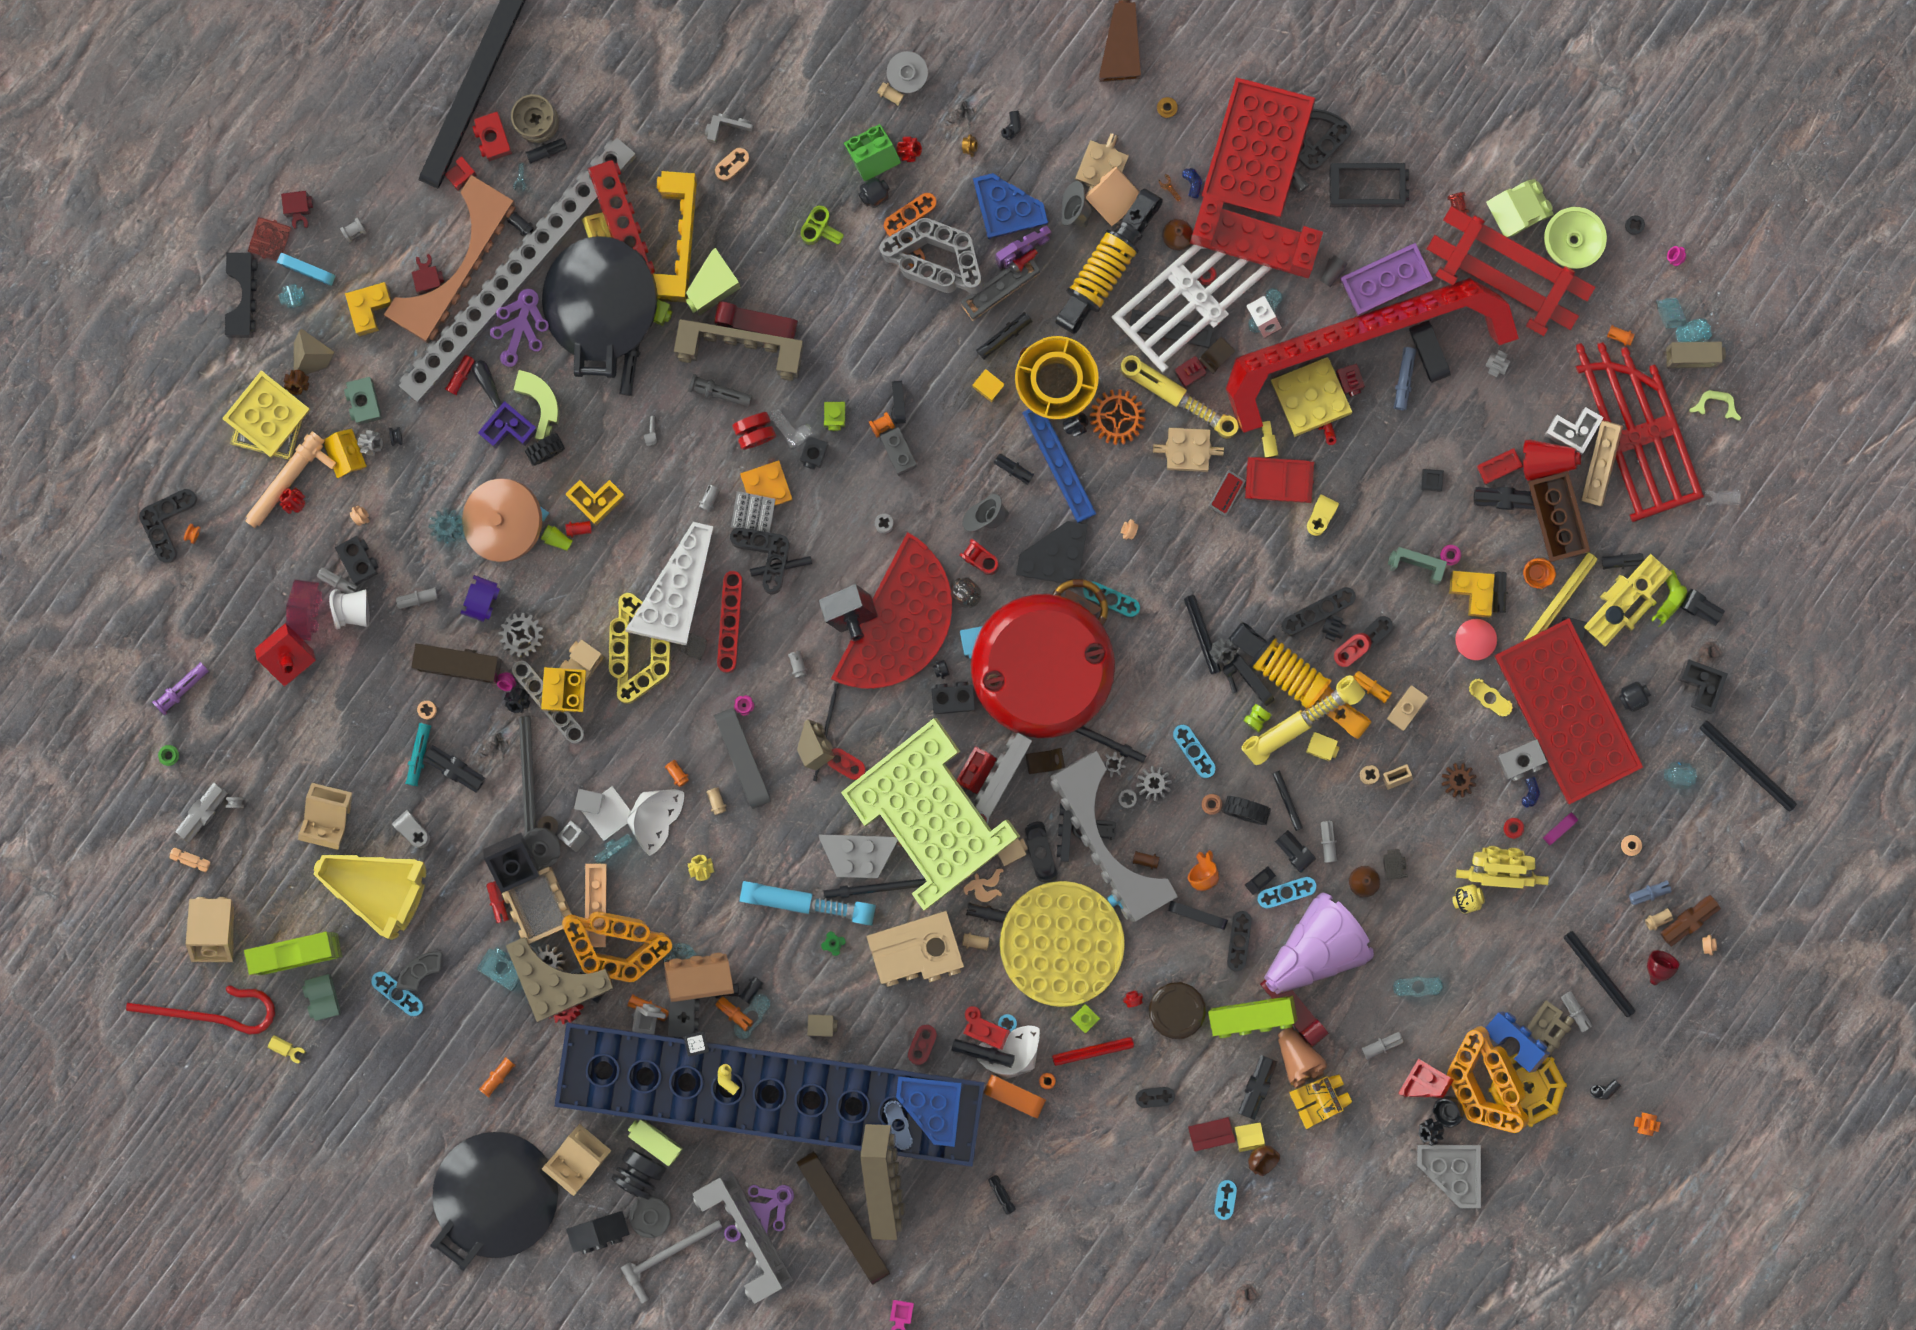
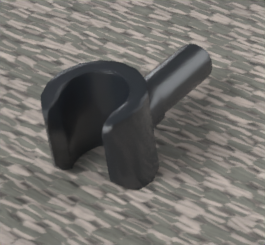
[1223,663,1238,693]

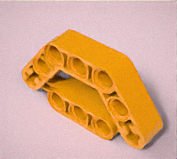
[562,911,672,982]
[1447,1026,1529,1133]

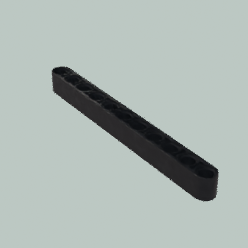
[419,0,526,189]

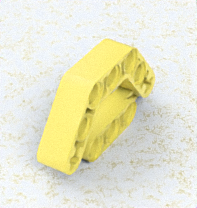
[609,593,671,704]

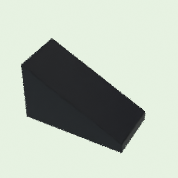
[1245,866,1276,895]

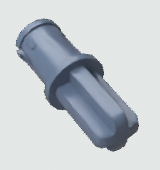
[1629,880,1671,905]

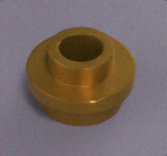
[1157,97,1178,118]

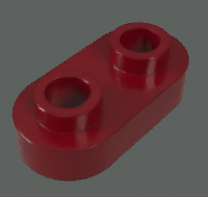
[908,1025,937,1065]

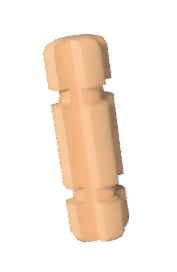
[170,848,210,872]

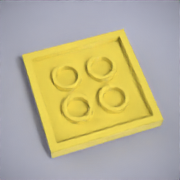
[1271,357,1352,437]
[222,370,310,458]

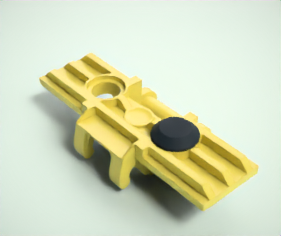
[1584,554,1672,647]

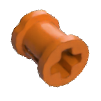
[868,412,895,438]

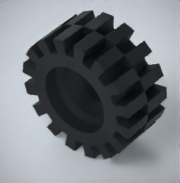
[525,433,565,466]

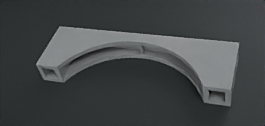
[1050,751,1178,922]

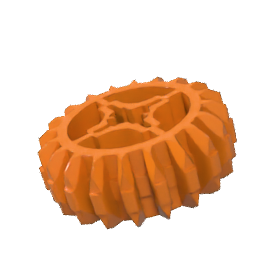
[1090,389,1146,445]

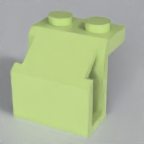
[1486,179,1554,238]

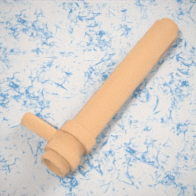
[245,431,337,528]

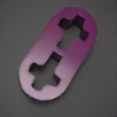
[1543,812,1579,846]

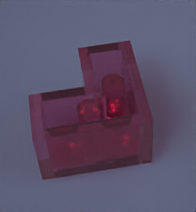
[286,580,322,641]

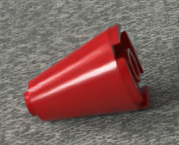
[1523,439,1581,481]

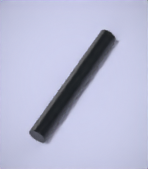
[750,556,812,577]
[1272,770,1303,831]

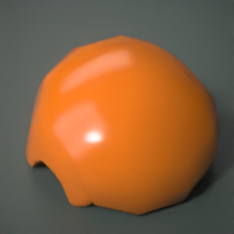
[1523,558,1556,589]

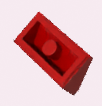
[956,746,997,794]

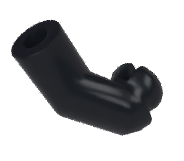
[1001,111,1021,140]
[1590,1079,1621,1100]

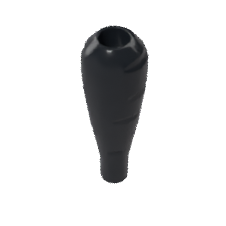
[472,360,502,408]

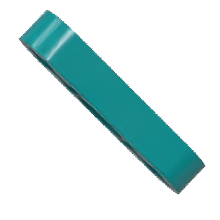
[1083,582,1140,618]

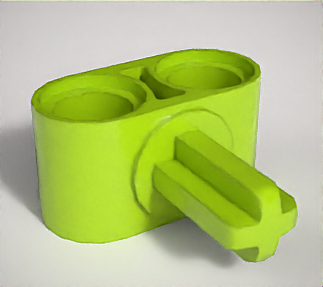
[801,206,844,245]

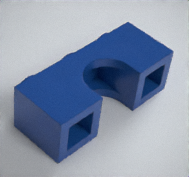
[1486,1012,1550,1073]

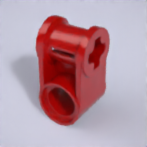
[959,539,999,575]

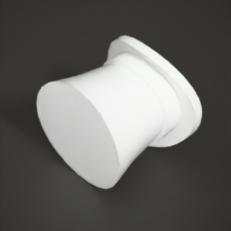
[329,589,370,629]

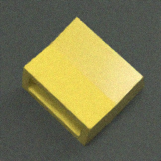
[1234,1122,1265,1152]

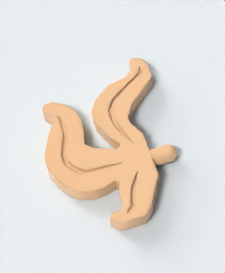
[964,869,1003,902]

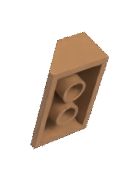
[664,953,734,1002]

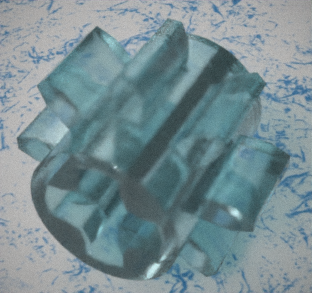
[278,284,305,308]

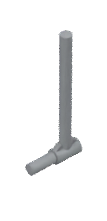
[620,1220,722,1303]

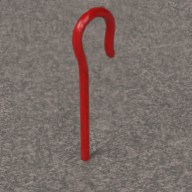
[126,985,275,1035]

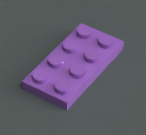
[1340,243,1433,316]

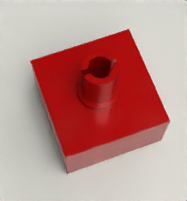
[254,623,316,687]

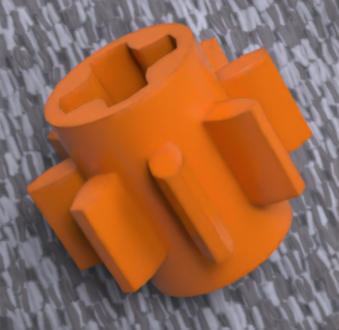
[1634,1112,1661,1136]

